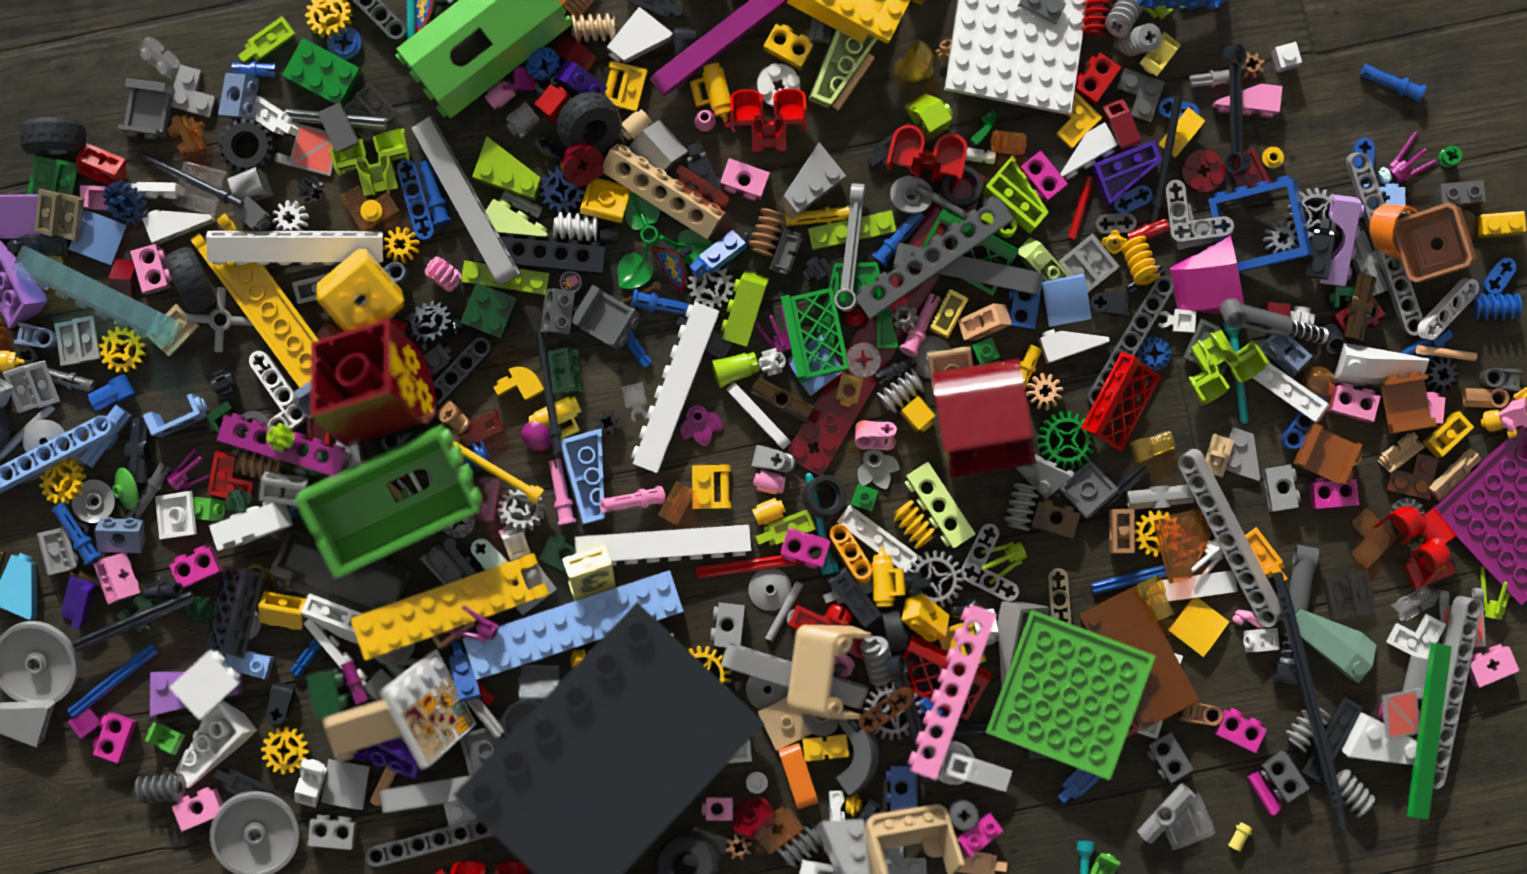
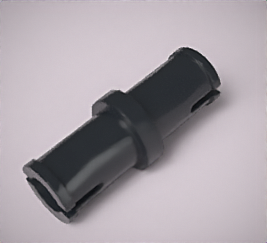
[873,356,917,386]
[142,582,183,600]

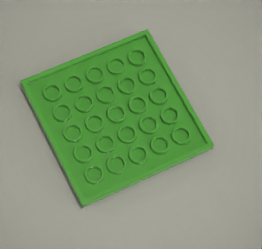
[986,610,1156,780]

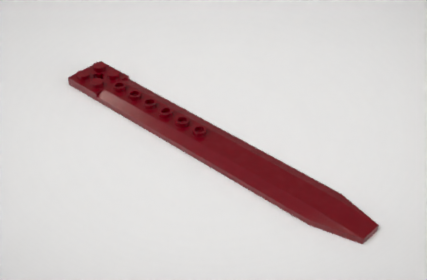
[786,174,985,476]

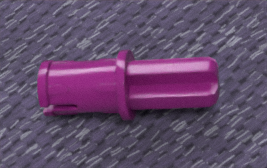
[340,660,368,704]

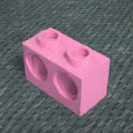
[130,244,173,295]
[1328,383,1381,423]

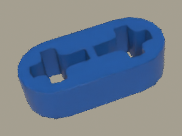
[1158,98,1199,120]
[1353,138,1375,179]
[1113,185,1153,213]
[1482,258,1516,295]

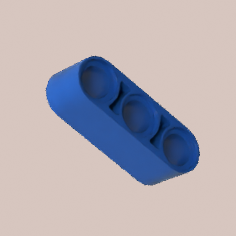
[1280,393,1326,450]

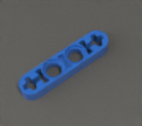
[397,159,435,241]

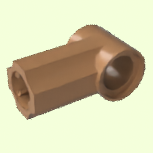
[1463,388,1509,409]

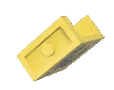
[563,546,616,601]

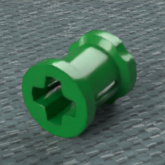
[1438,146,1462,168]

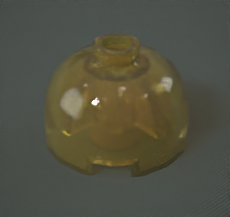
[893,39,935,83]

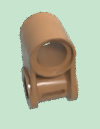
[435,398,470,435]
[1179,702,1223,725]

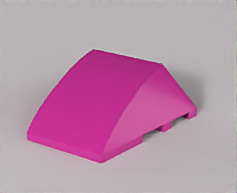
[1170,235,1244,315]

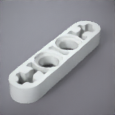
[1418,278,1479,340]
[726,382,791,450]

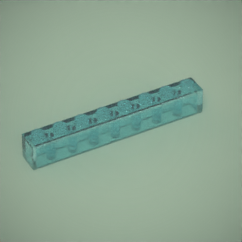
[11,245,184,348]

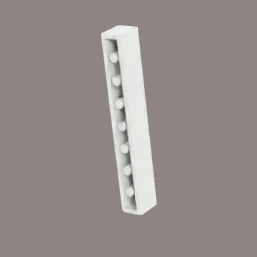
[206,231,383,265]
[631,302,720,473]
[575,525,751,565]

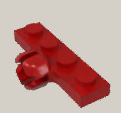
[788,604,866,660]

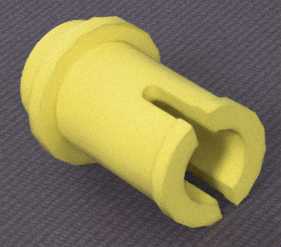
[1228,822,1252,852]

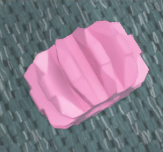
[425,257,462,292]

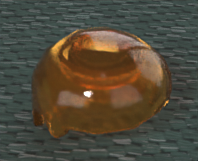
[1302,366,1336,396]

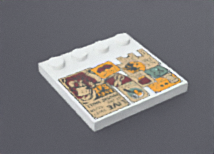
[380,649,476,768]

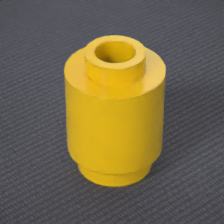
[752,498,786,525]

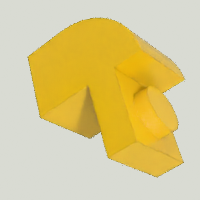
[494,367,544,401]

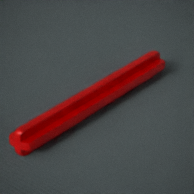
[696,555,802,578]

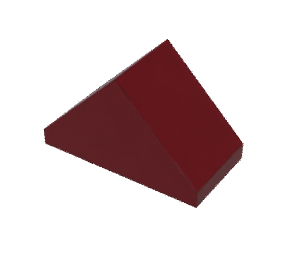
[551,34,597,72]
[108,259,137,304]

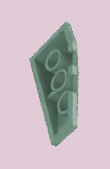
[1296,609,1377,683]

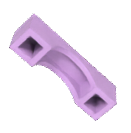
[1318,195,1364,286]

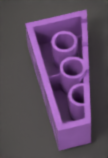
[150,672,243,716]

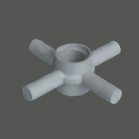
[187,287,253,352]

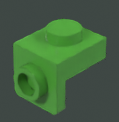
[193,497,226,522]
[145,722,185,755]
[1090,853,1121,874]

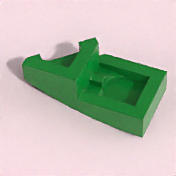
[969,110,997,148]

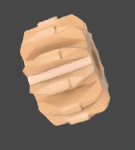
[1026,373,1063,410]

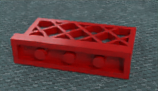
[1081,352,1161,452]
[890,634,991,720]

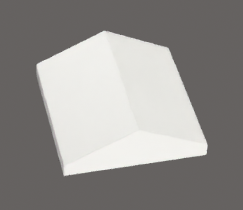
[155,491,197,539]

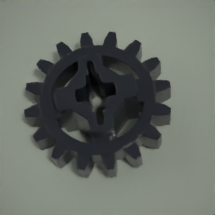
[407,301,454,347]

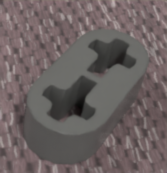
[1095,213,1137,235]

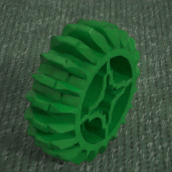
[1037,411,1096,470]

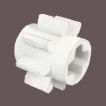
[1290,306,1315,326]
[759,348,786,376]

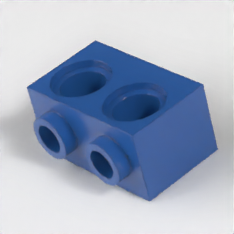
[1007,287,1042,331]

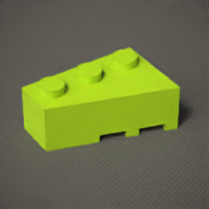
[472,137,542,201]

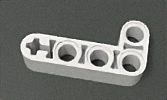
[249,351,307,432]

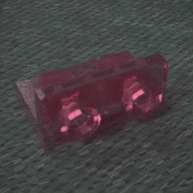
[474,477,502,522]

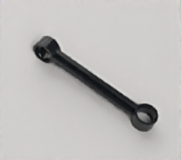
[1223,44,1251,174]
[886,655,942,782]

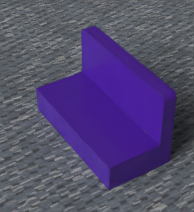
[61,577,95,630]

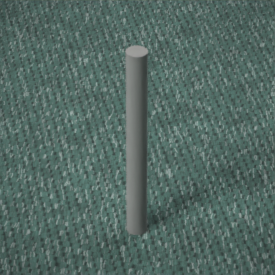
[0,404,55,461]

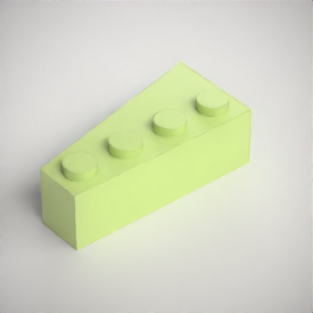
[808,30,877,108]

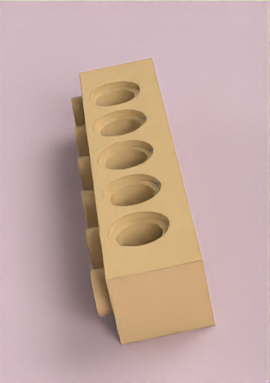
[603,143,725,239]

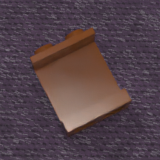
[1380,371,1437,434]
[1293,423,1363,485]

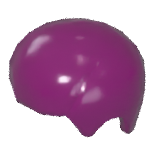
[521,421,552,451]

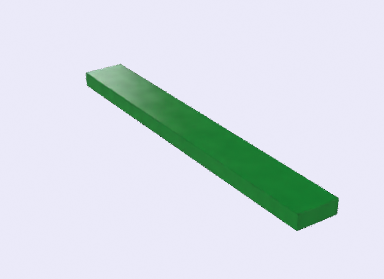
[1407,642,1452,820]

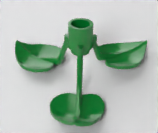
[618,191,713,289]

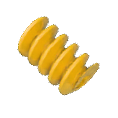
[1122,236,1160,285]
[893,500,936,549]

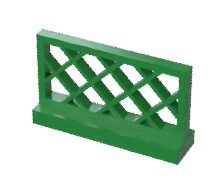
[922,208,1019,296]
[781,288,850,383]

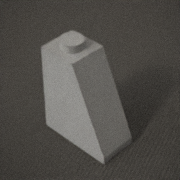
[0,700,56,747]

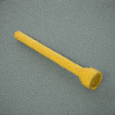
[453,441,544,504]

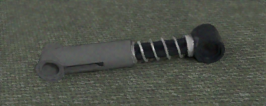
[1220,298,1347,354]
[1273,544,1319,687]

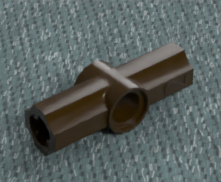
[1344,274,1377,342]
[750,377,816,424]

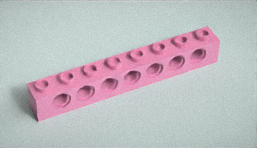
[908,604,996,779]

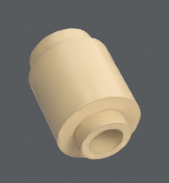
[620,109,652,140]

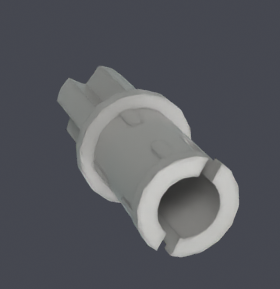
[1190,70,1229,87]

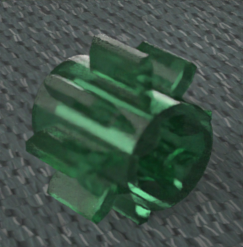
[224,487,253,514]
[186,596,213,623]

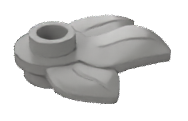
[858,449,900,489]

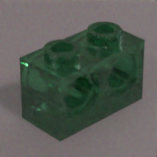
[548,347,583,396]

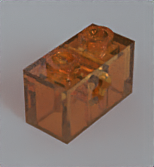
[757,806,804,855]

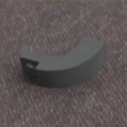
[837,719,879,795]

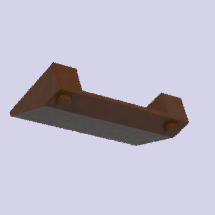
[1079,585,1200,731]

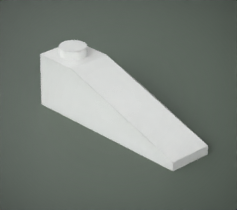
[175,700,257,788]

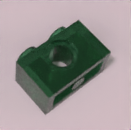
[539,534,576,572]

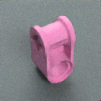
[855,420,897,450]

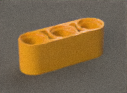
[830,524,872,585]

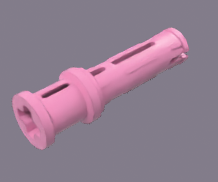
[899,294,941,357]
[548,459,577,526]
[599,485,665,513]

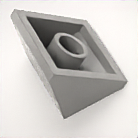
[628,120,688,172]

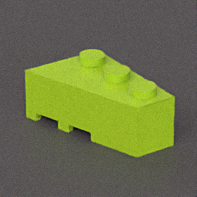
[904,94,953,142]
[982,155,1049,234]
[720,270,769,347]

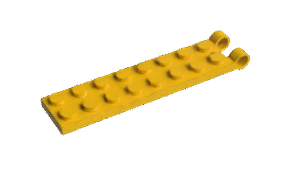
[191,214,319,388]
[350,553,549,661]

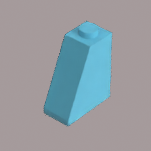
[0,553,37,620]

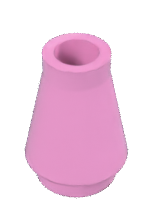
[694,110,716,131]

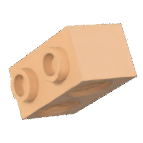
[958,304,1012,341]

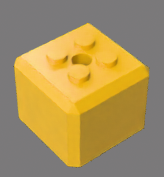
[316,249,404,332]

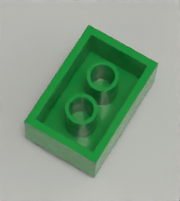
[282,38,363,108]

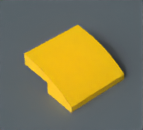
[1168,597,1229,657]

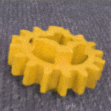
[305,0,353,39]
[99,326,147,373]
[39,458,86,505]
[1134,510,1181,557]
[261,726,310,774]

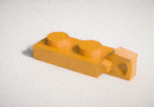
[1245,527,1288,581]

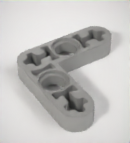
[1166,180,1235,242]
[961,524,1019,601]

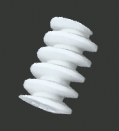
[553,212,598,242]

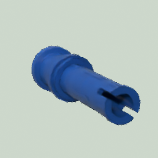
[1360,63,1426,103]
[418,160,452,226]
[871,213,926,268]
[631,289,693,316]
[52,503,102,566]

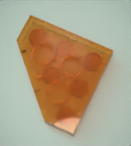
[1153,507,1212,584]

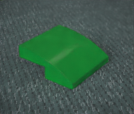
[27,156,77,195]

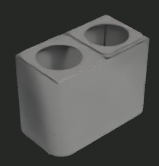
[227,167,273,201]

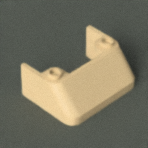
[787,625,871,719]
[323,700,407,763]
[865,804,964,874]

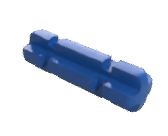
[627,330,652,368]
[290,638,323,677]

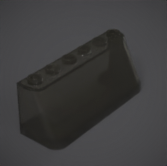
[269,529,412,614]

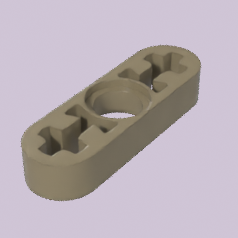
[1047,568,1071,624]

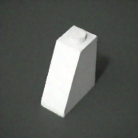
[607,7,673,64]

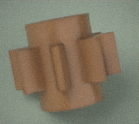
[936,39,952,66]
[1241,52,1265,79]
[725,833,752,860]

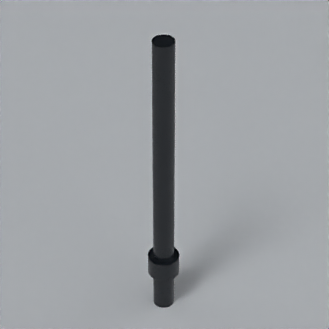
[1150,95,1183,222]
[140,153,244,209]
[535,330,562,454]

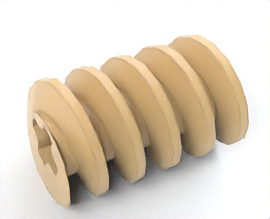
[571,13,616,42]

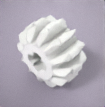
[272,200,309,231]

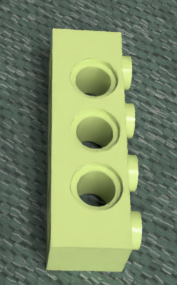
[905,462,975,549]

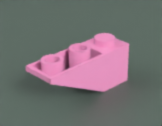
[1212,84,1282,118]

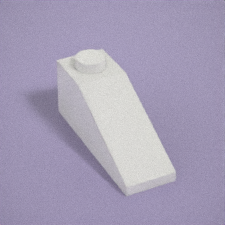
[143,210,216,245]
[1038,329,1110,364]
[301,594,362,645]

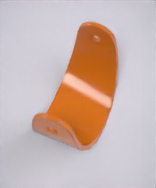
[1369,204,1417,258]

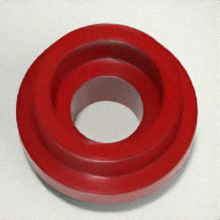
[845,306,866,326]

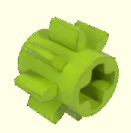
[267,423,294,452]

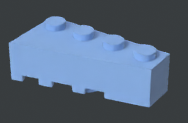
[561,429,605,525]

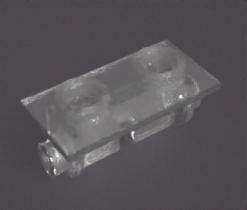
[138,36,181,78]
[1391,584,1439,621]

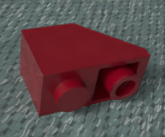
[1103,99,1142,150]

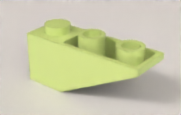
[486,199,549,239]
[1017,238,1069,282]

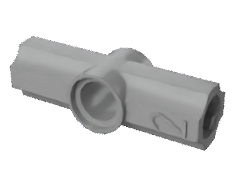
[1353,230,1388,296]
[1127,484,1194,510]
[1137,783,1195,844]

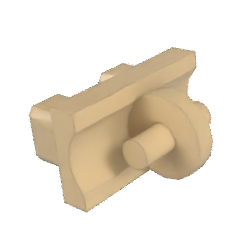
[1205,434,1234,478]

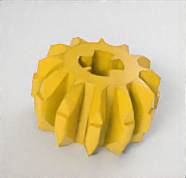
[383,227,420,264]

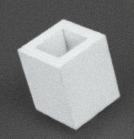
[1271,42,1302,73]

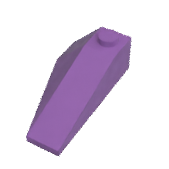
[0,241,47,328]

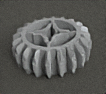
[1285,188,1341,243]
[907,550,964,608]
[863,681,922,740]

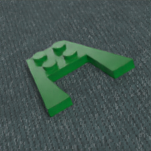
[816,262,899,349]

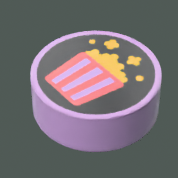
[560,271,582,292]

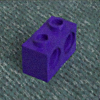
[554,60,608,95]

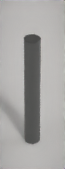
[914,183,969,220]

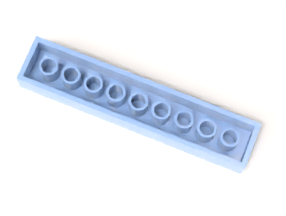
[463,570,684,680]

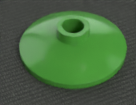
[113,468,138,510]

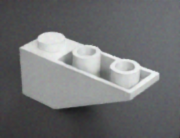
[1060,123,1118,180]
[943,750,1012,792]

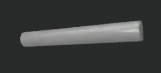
[765,581,804,642]

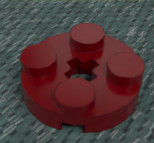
[560,142,604,187]
[1181,150,1225,193]
[732,797,775,840]

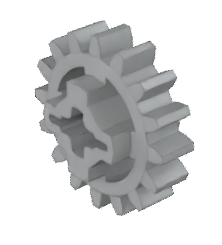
[688,268,734,308]
[498,489,545,533]

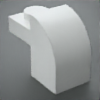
[295,759,327,808]

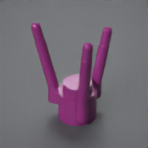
[1389,132,1436,183]
[755,305,791,353]
[167,449,211,491]
[447,605,499,643]

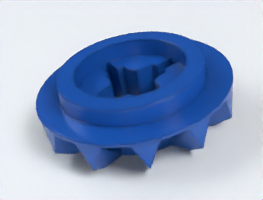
[327,26,362,59]
[526,47,560,81]
[1137,336,1172,371]

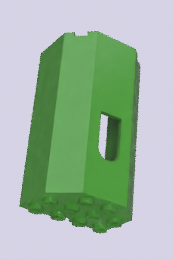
[395,0,573,118]
[295,425,482,578]

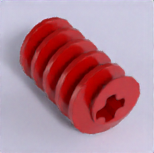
[1081,0,1111,37]

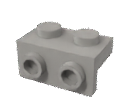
[37,526,79,576]

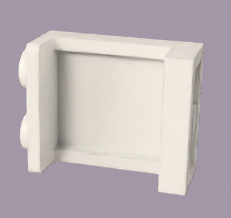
[169,650,241,720]

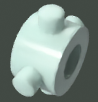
[1378,167,1392,184]

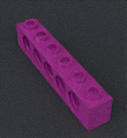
[217,413,352,476]

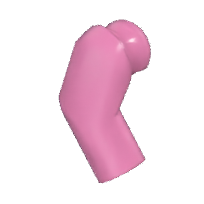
[1232,610,1264,629]

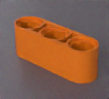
[779,743,819,810]

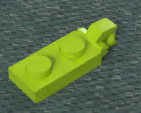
[238,16,296,63]
[755,509,816,546]

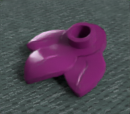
[680,405,723,447]

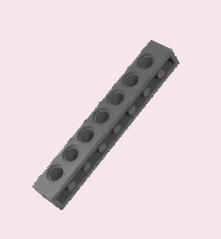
[855,197,1014,319]

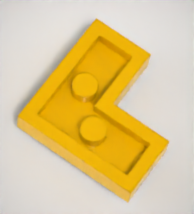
[1056,91,1102,149]

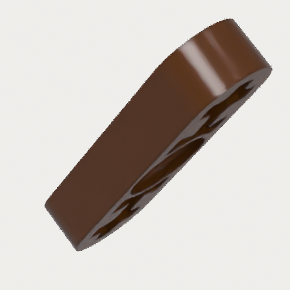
[859,687,914,732]

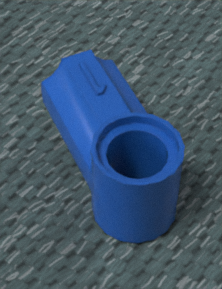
[88,374,135,411]

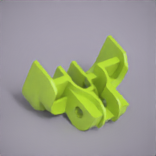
[329,129,410,196]
[1188,330,1269,406]

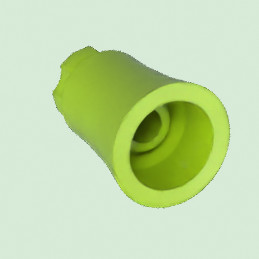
[711,352,760,388]

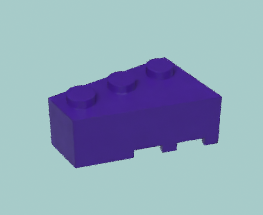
[1091,140,1162,206]

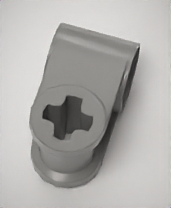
[751,445,795,473]

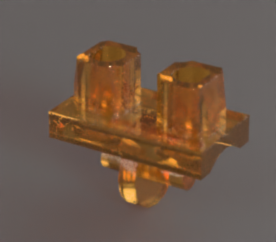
[167,115,206,155]
[658,481,696,525]

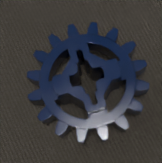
[539,167,586,213]
[102,180,148,226]

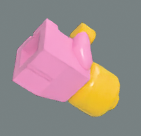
[1481,398,1527,438]

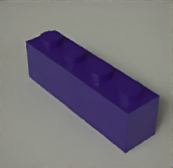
[353,738,424,779]

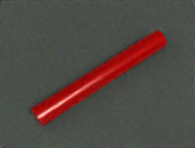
[1068,176,1094,240]

